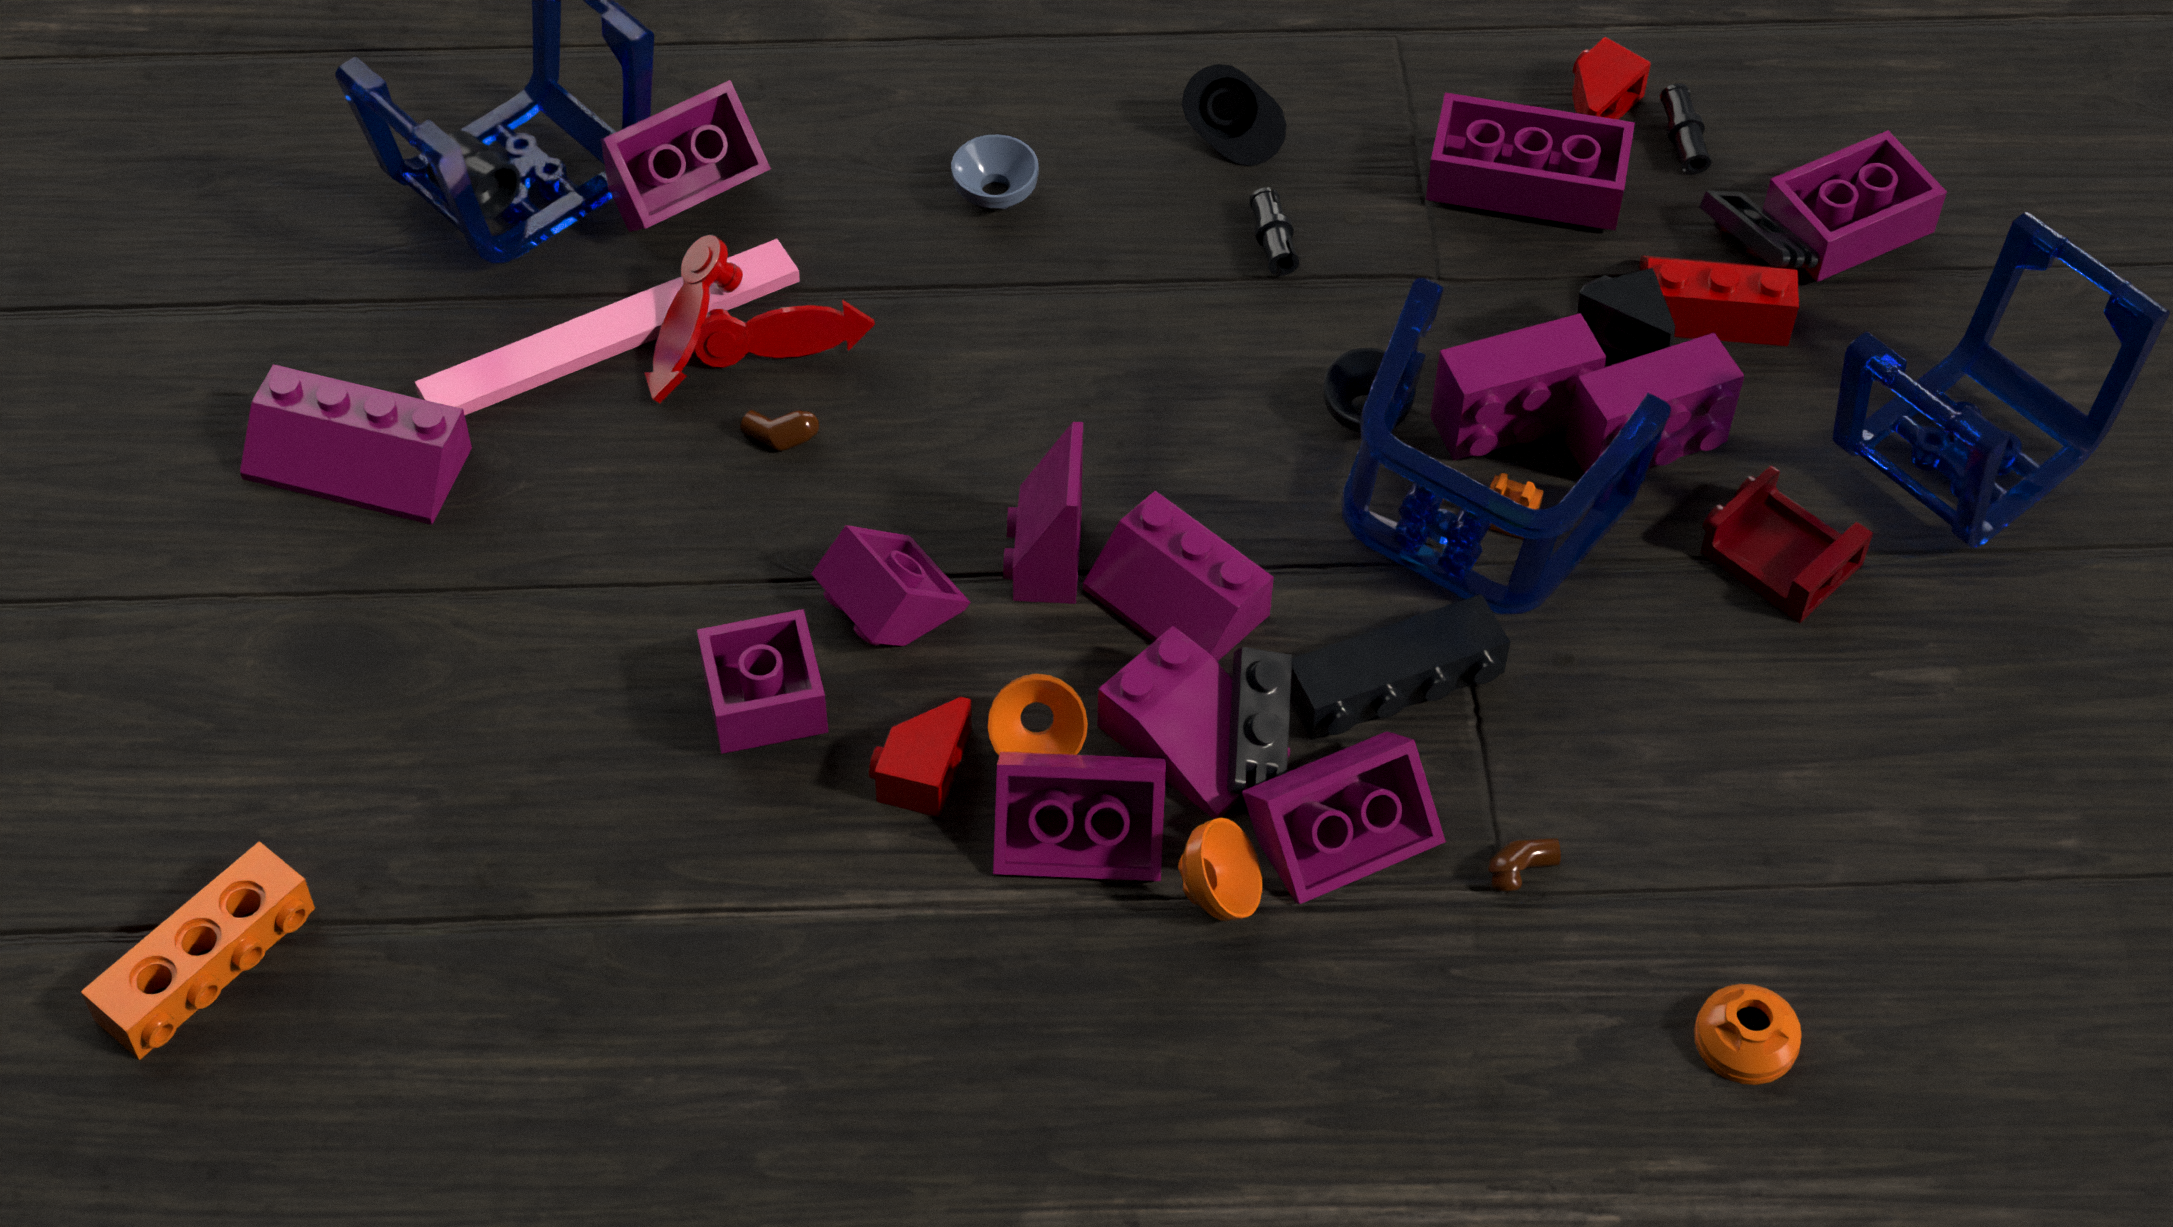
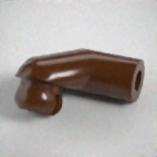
[740,410,819,451]
[1488,838,1561,891]

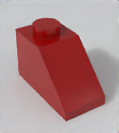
[1572,37,1651,120]
[868,697,972,817]

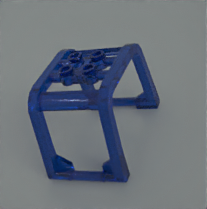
[335,0,654,263]
[1832,211,2170,548]
[1341,278,1671,614]

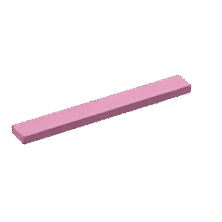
[415,239,800,415]

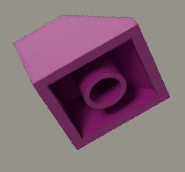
[811,525,971,646]

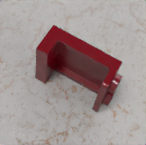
[1700,465,1873,624]

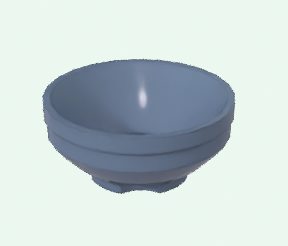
[951,134,1039,209]

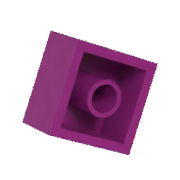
[697,609,828,754]

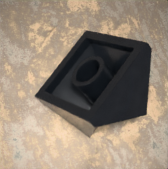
[1578,268,1675,364]

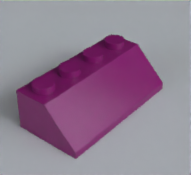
[240,364,472,525]

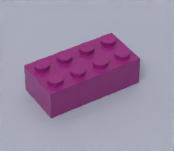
[1425,92,1635,231]

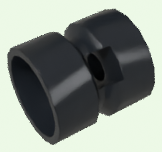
[427,130,521,219]

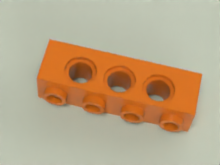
[81,841,315,1060]

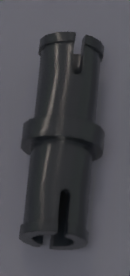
[1660,83,1712,175]
[1249,187,1299,276]

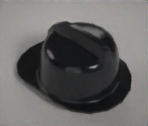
[1182,64,1287,166]

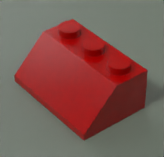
[1639,255,1799,346]

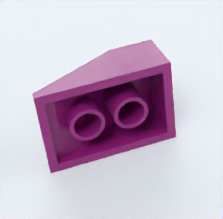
[1003,422,1083,604]
[1097,626,1291,819]

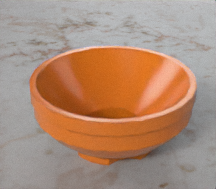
[988,674,1088,755]
[1178,818,1262,921]
[1694,984,1802,1085]

